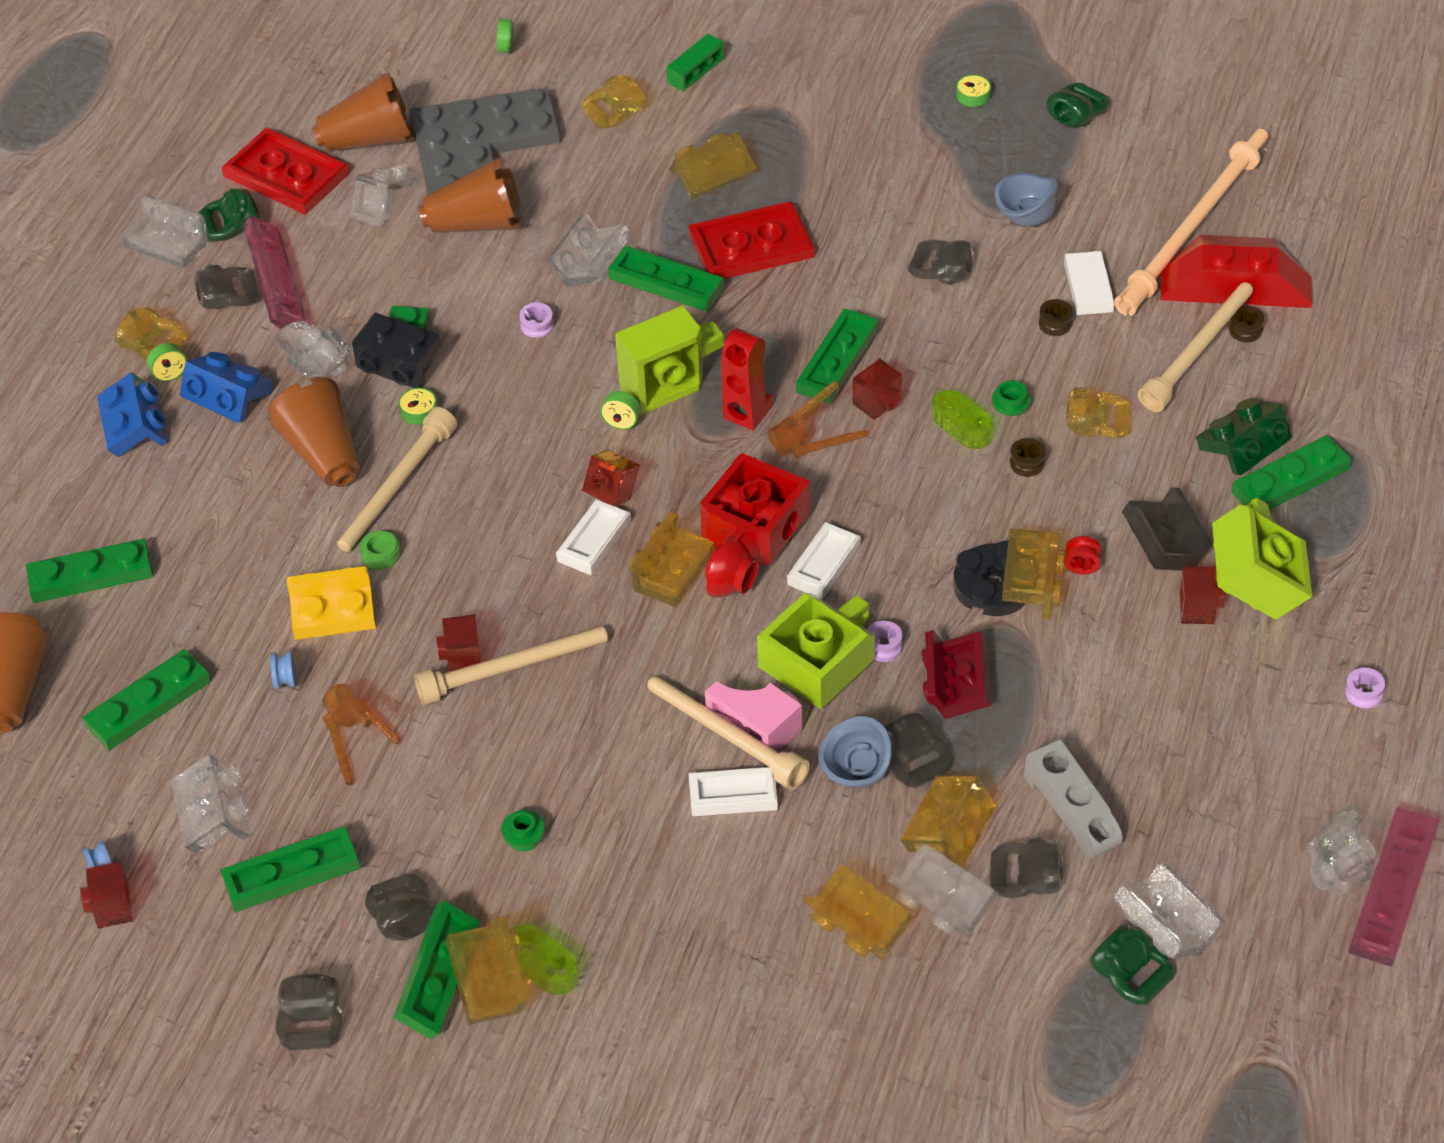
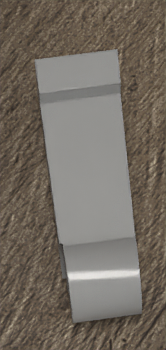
[1023,739,1123,858]

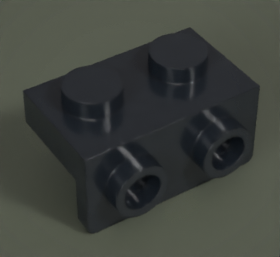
[352,312,441,388]

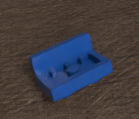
[180,352,274,423]
[97,372,168,457]

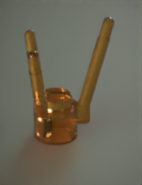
[768,382,868,459]
[322,683,400,785]

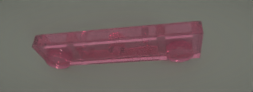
[243,216,308,335]
[1348,807,1440,967]

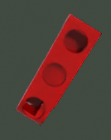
[721,328,773,431]

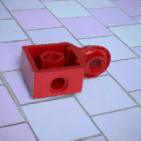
[700,453,810,598]

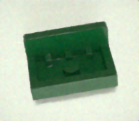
[1196,398,1292,475]

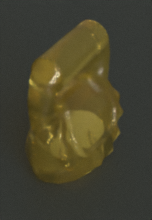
[582,74,647,128]
[114,307,186,360]
[1066,387,1131,438]

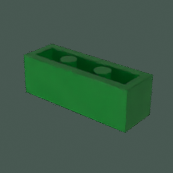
[666,33,725,92]

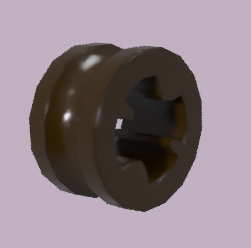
[1038,299,1073,336]
[1228,305,1265,343]
[1009,438,1046,477]

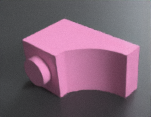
[705,681,802,752]

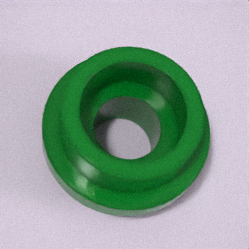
[992,380,1031,416]
[501,810,545,852]

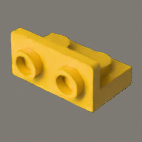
[287,566,376,640]

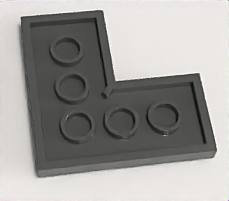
[410,87,560,196]

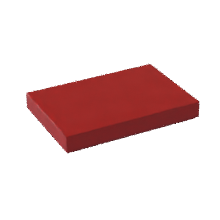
[221,127,350,215]
[688,201,815,279]

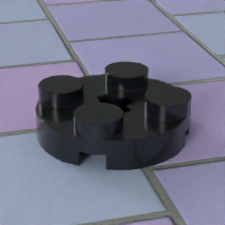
[953,541,1035,616]

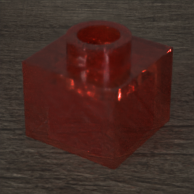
[853,359,902,420]
[582,449,640,506]
[1179,566,1225,624]
[436,614,481,672]
[80,862,133,929]

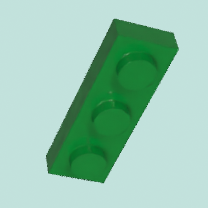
[608,245,724,312]
[796,308,878,404]
[1231,435,1352,511]
[26,538,153,604]
[82,649,211,751]
[220,826,360,913]
[393,900,480,1039]

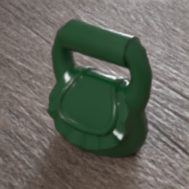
[1046,82,1109,128]
[197,188,261,242]
[1090,924,1174,1005]

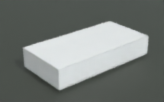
[1064,251,1114,315]
[556,499,631,576]
[787,522,861,599]
[689,767,778,816]

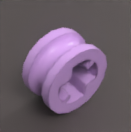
[519,302,554,338]
[867,621,903,662]
[1345,668,1385,708]

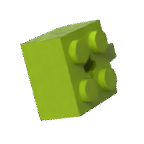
[615,305,724,415]
[1212,498,1312,620]
[757,593,875,709]

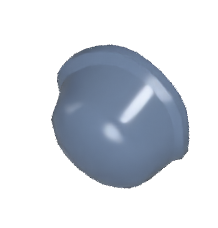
[994,173,1058,227]
[818,716,892,789]

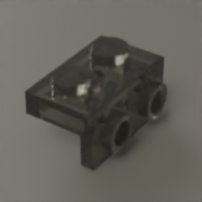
[1122,487,1212,571]

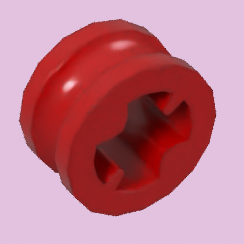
[1064,536,1102,575]

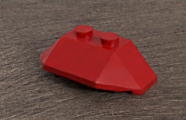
[1161,235,1312,308]

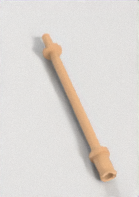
[1114,129,1268,316]

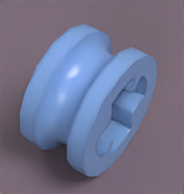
[270,650,296,689]
[81,841,116,885]

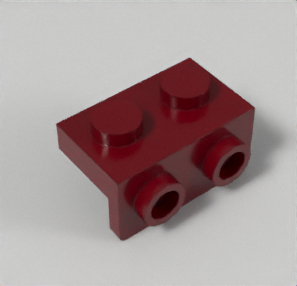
[921,630,991,719]

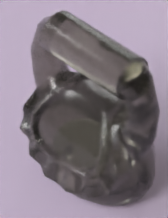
[908,240,975,285]
[194,264,261,310]
[884,713,951,789]
[990,837,1063,899]
[365,872,435,941]
[275,974,343,1051]

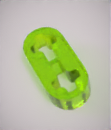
[931,390,994,449]
[505,924,579,995]

